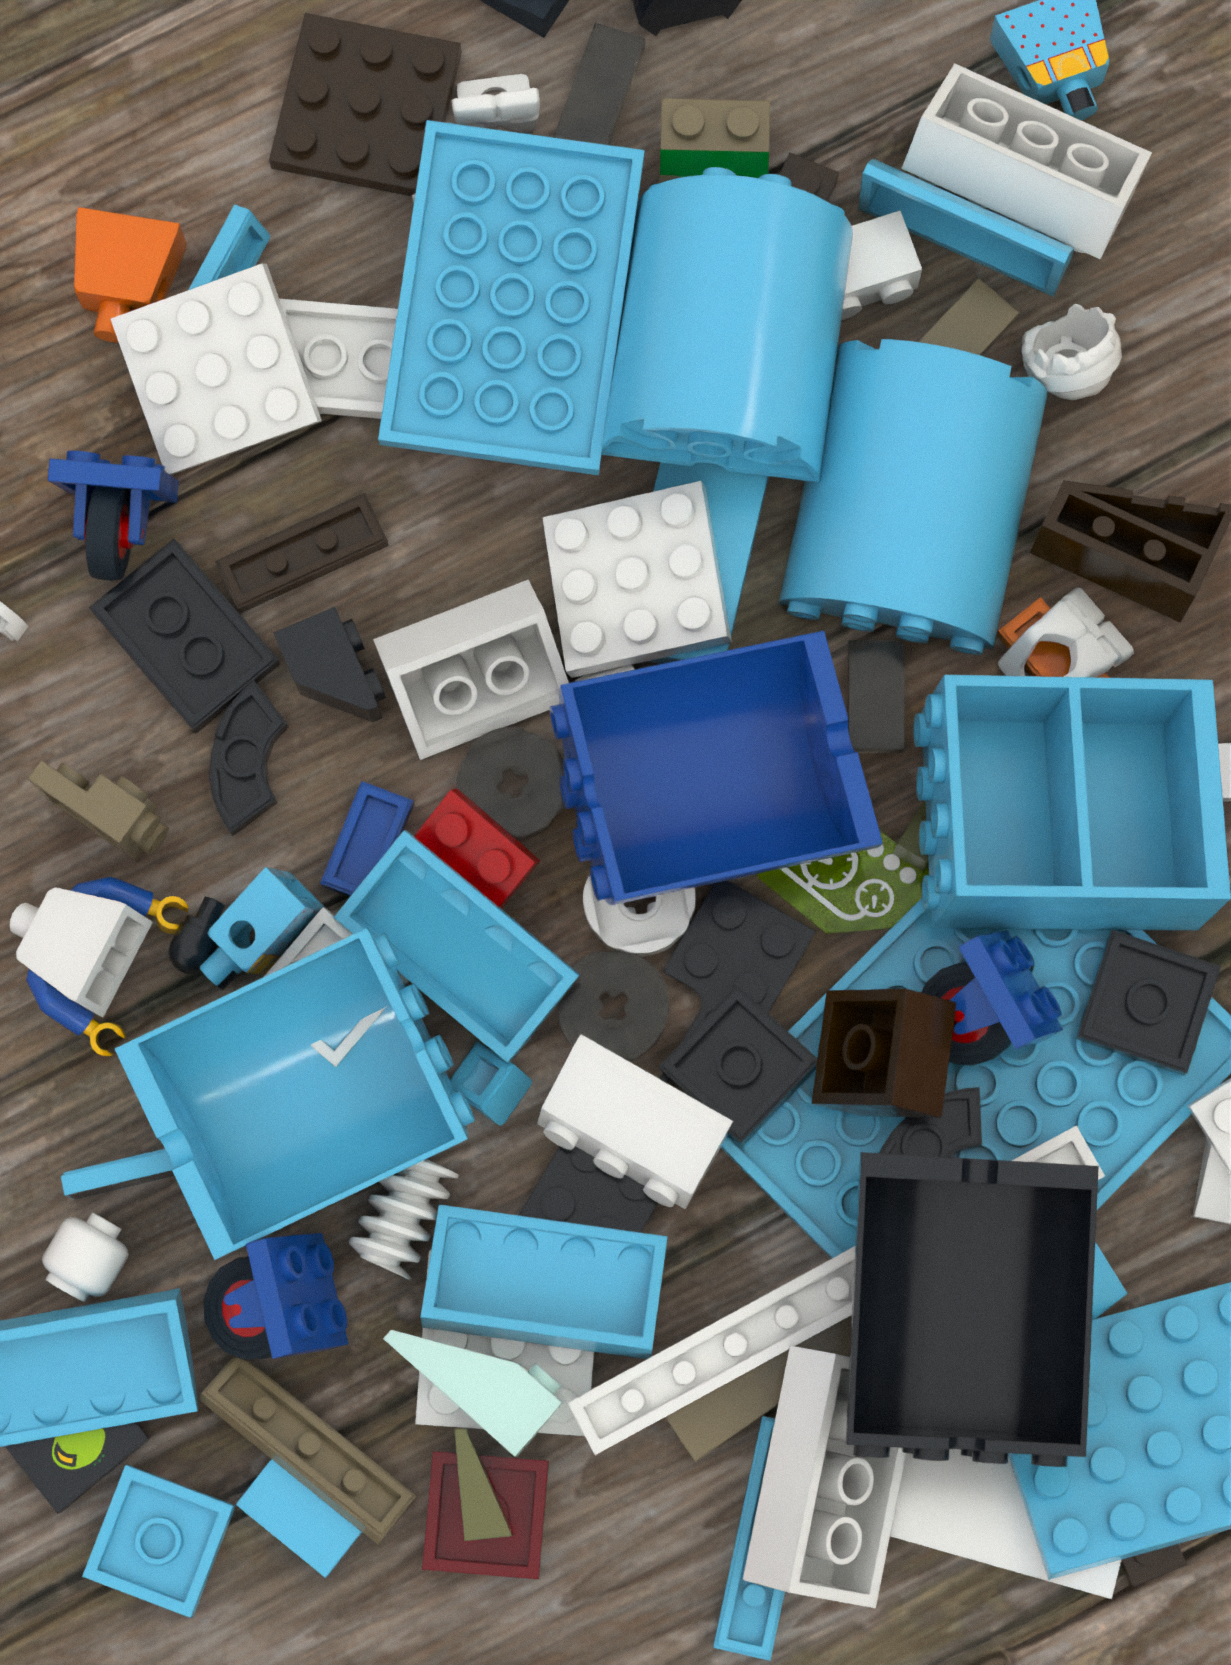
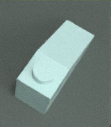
[383,1330,563,1457]

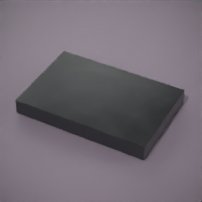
[89,539,280,734]

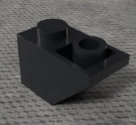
[273,607,386,722]

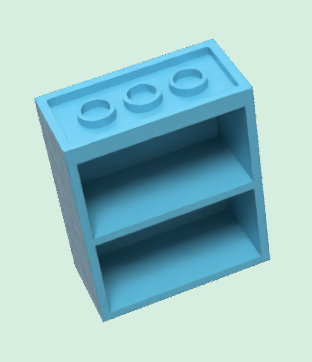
[913,675,1231,931]

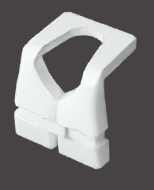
[451,74,540,133]
[998,587,1134,677]

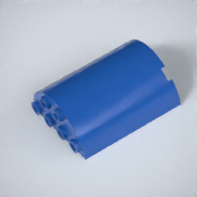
[550,631,883,905]

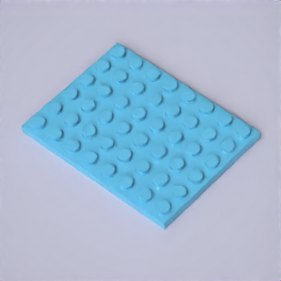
[721,898,1231,1259]

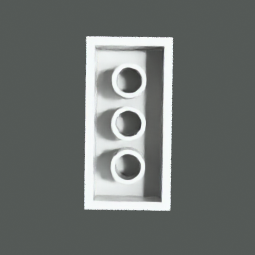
[902,63,1152,259]
[743,1346,906,1608]

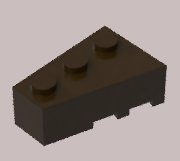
[1030,480,1231,623]

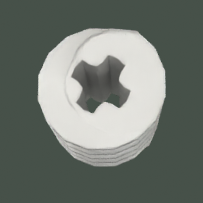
[349,1159,459,1280]

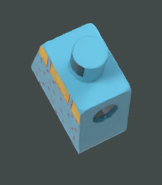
[990,0,1109,121]
[200,867,325,990]

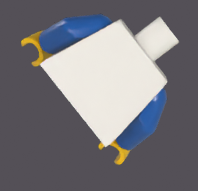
[9,877,189,1056]

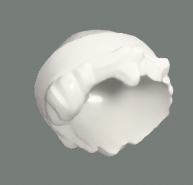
[1021,304,1122,400]

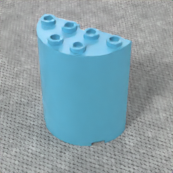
[601,167,853,482]
[778,339,1048,655]
[115,928,475,1260]

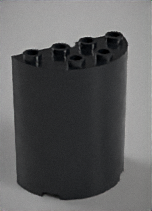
[845,1152,1099,1467]

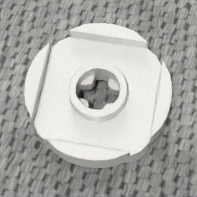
[583,876,695,956]

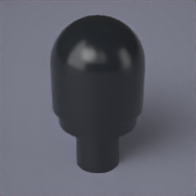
[169,896,225,974]

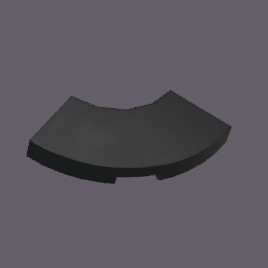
[209,681,289,836]
[879,1087,982,1157]

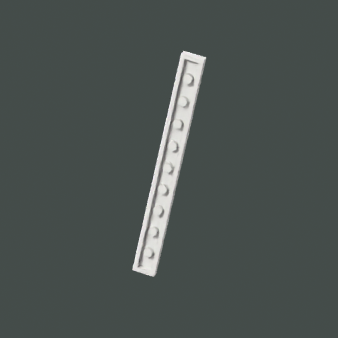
[568,1125,1105,1455]

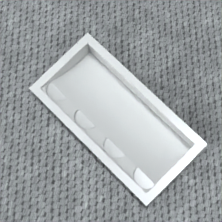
[890,1449,1121,1599]

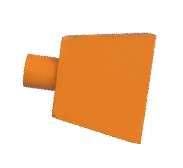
[74,207,187,343]

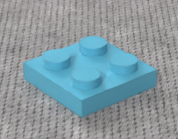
[82,1465,236,1618]

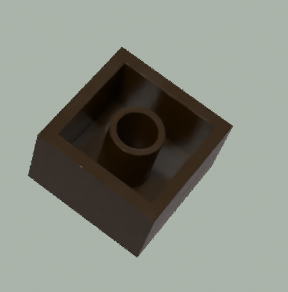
[811,989,956,1118]

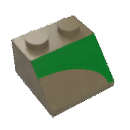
[660,98,770,183]

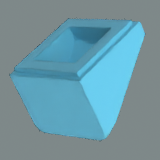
[450,1042,532,1126]

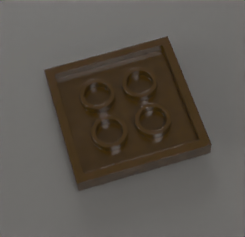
[269,13,462,196]

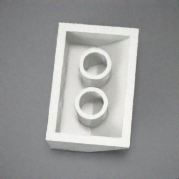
[373,580,569,760]
[537,1034,733,1209]

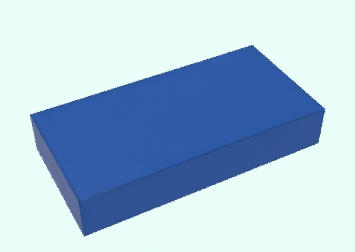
[320,781,414,897]

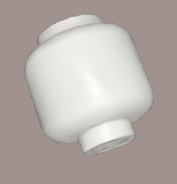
[42,1212,129,1302]

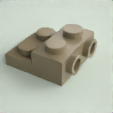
[28,760,169,862]

